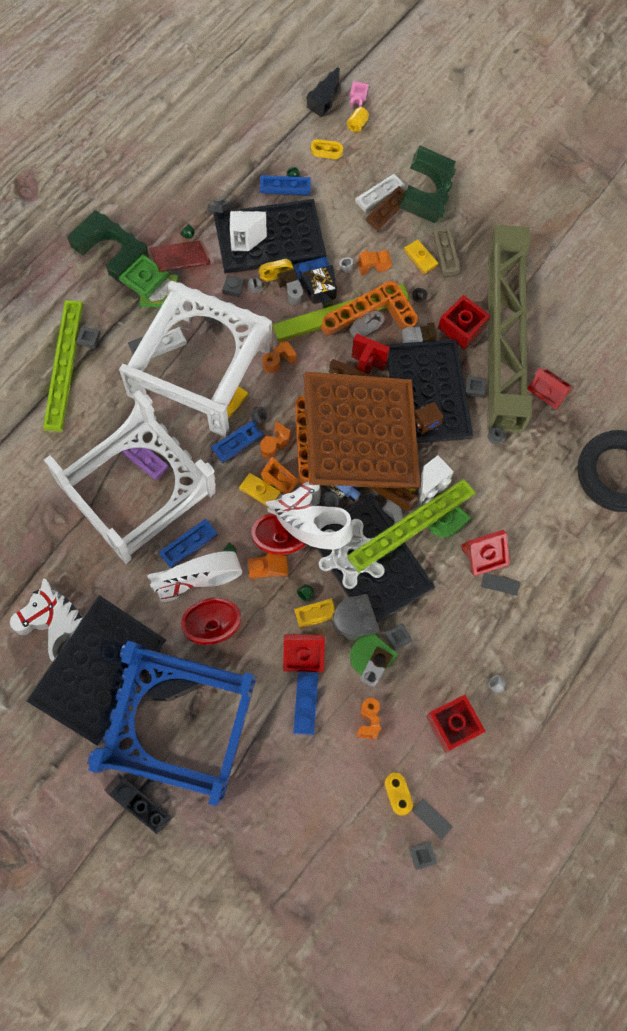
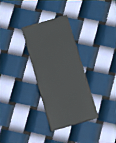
[481,573,520,596]
[412,798,453,839]

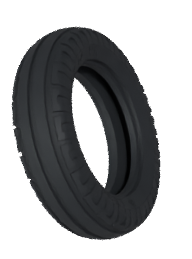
[577,430,627,512]

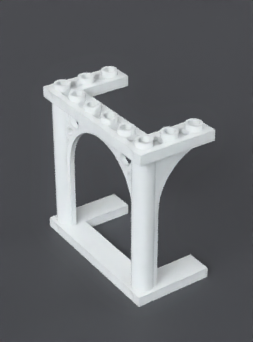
[119,281,273,437]
[44,390,216,564]

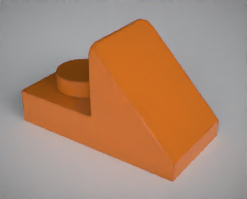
[261,457,299,495]
[248,553,288,579]

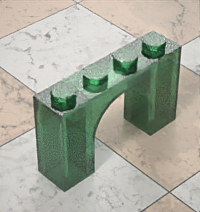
[399,145,456,223]
[67,210,149,284]

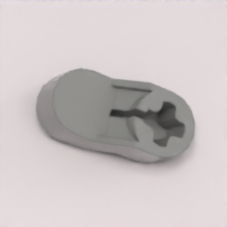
[349,311,384,337]
[382,501,403,525]

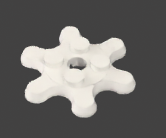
[319,519,384,589]

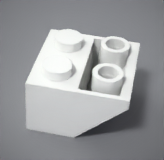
[230,211,267,251]
[418,456,454,508]

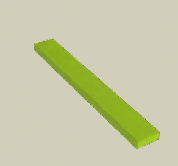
[272,284,410,342]
[43,300,84,432]
[347,479,475,573]

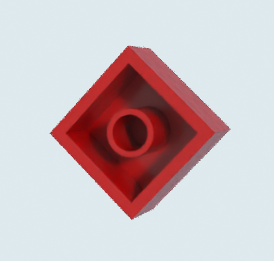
[438,295,491,349]
[426,694,486,754]

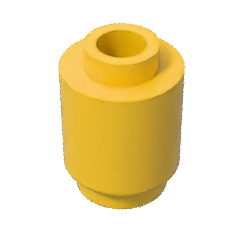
[347,107,369,133]

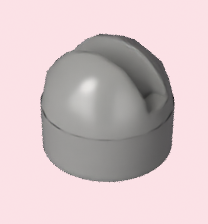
[340,257,354,273]
[248,277,262,293]
[488,675,506,693]

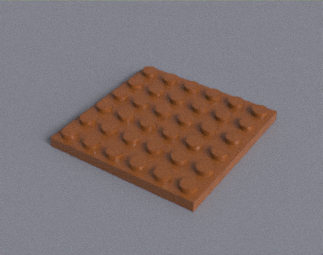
[303,372,420,489]

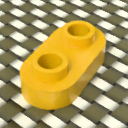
[310,139,343,159]
[258,259,294,281]
[384,773,413,816]

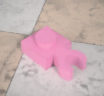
[350,81,369,108]

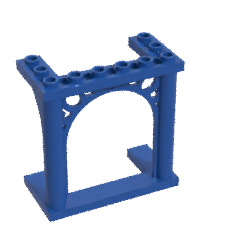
[87,641,257,806]

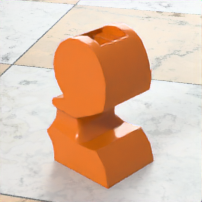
[357,250,392,276]
[262,341,297,373]
[260,421,291,459]
[356,698,381,740]

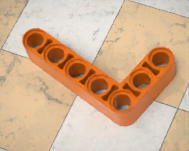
[321,281,418,335]
[295,396,309,485]

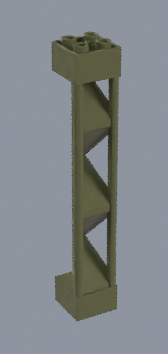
[487,225,532,432]

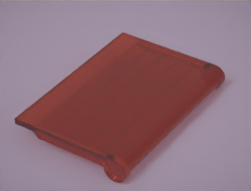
[149,241,210,272]

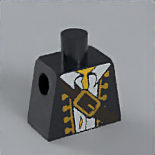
[300,265,337,308]

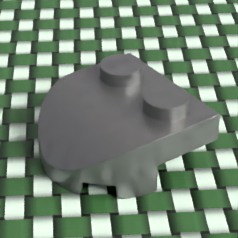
[331,594,380,640]

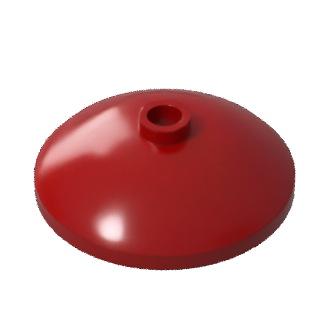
[252,513,306,555]
[181,598,241,645]

